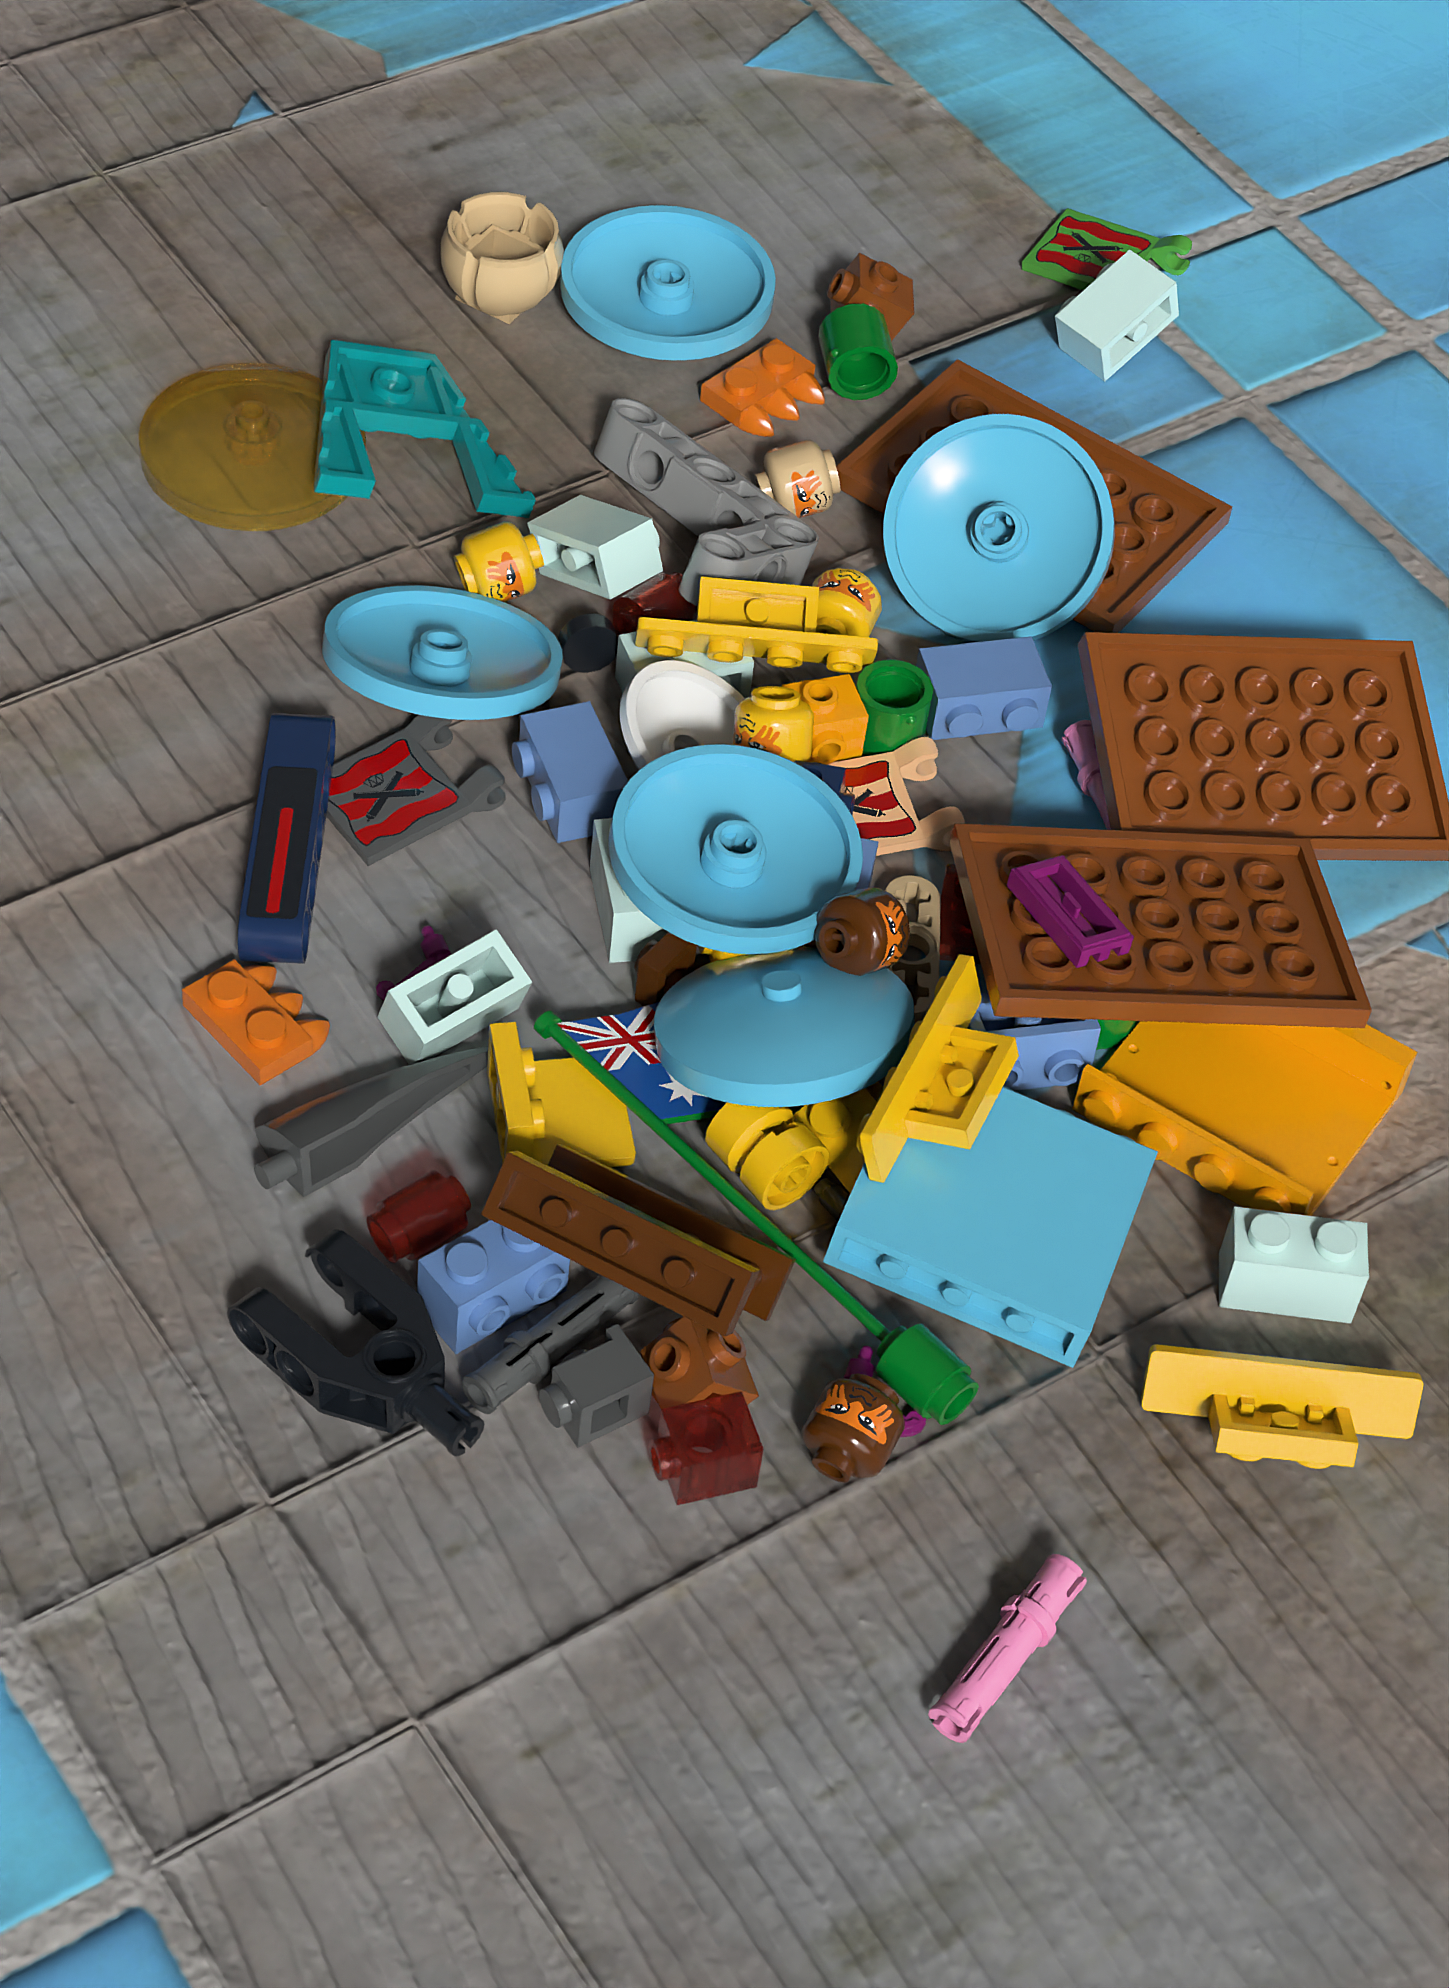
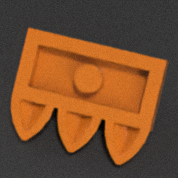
[700,338,825,437]
[182,959,330,1086]

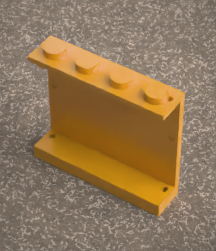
[1072,1021,1418,1216]

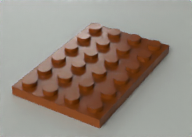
[836,359,1232,633]
[1077,632,1449,861]
[949,823,1372,1028]

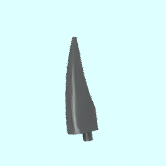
[254,1046,488,1197]

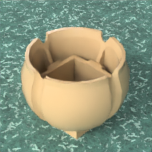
[440,192,564,324]

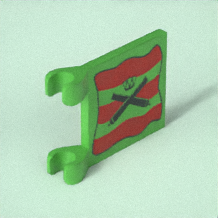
[1022,208,1192,290]

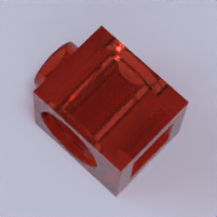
[649,1391,764,1505]

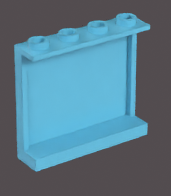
[823,1085,1158,1368]

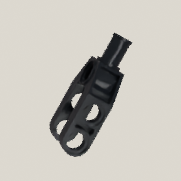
[227,1229,485,1457]

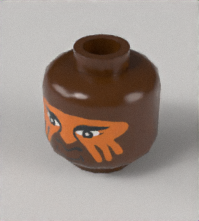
[814,888,910,976]
[801,1373,905,1483]

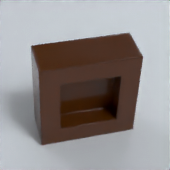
[634,932,697,1006]

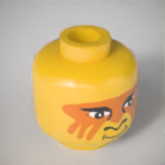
[454,522,544,602]
[812,568,882,637]
[733,686,814,762]

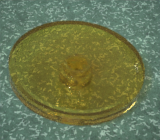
[139,363,366,531]

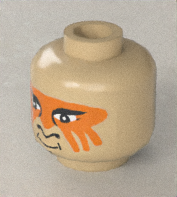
[754,440,841,518]

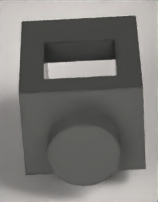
[539,1324,654,1448]

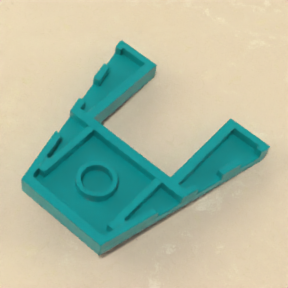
[313,340,536,518]

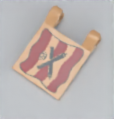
[825,737,965,856]

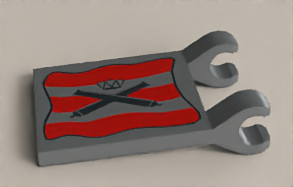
[327,715,506,866]

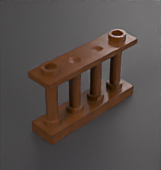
[481,1144,796,1337]

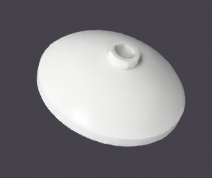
[620,660,745,770]

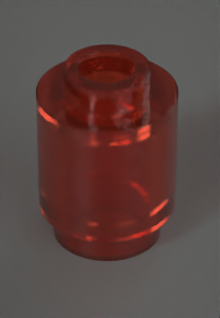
[613,572,697,636]
[366,1170,471,1263]

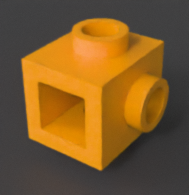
[781,674,869,765]

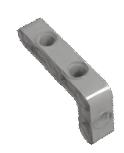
[594,398,819,606]

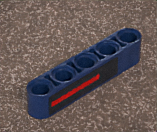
[238,713,336,964]

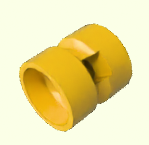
[705,1103,830,1211]

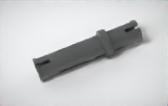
[462,1275,640,1414]

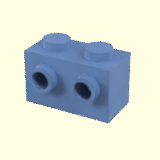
[916,636,1052,740]
[512,701,628,843]
[967,993,1101,1091]
[417,1220,570,1354]

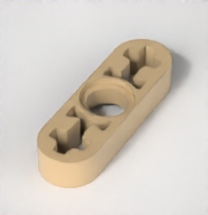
[885,875,940,1023]

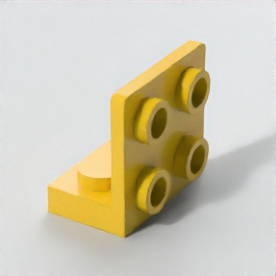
[487,1022,636,1167]

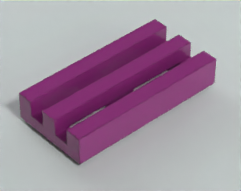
[1006,855,1134,968]

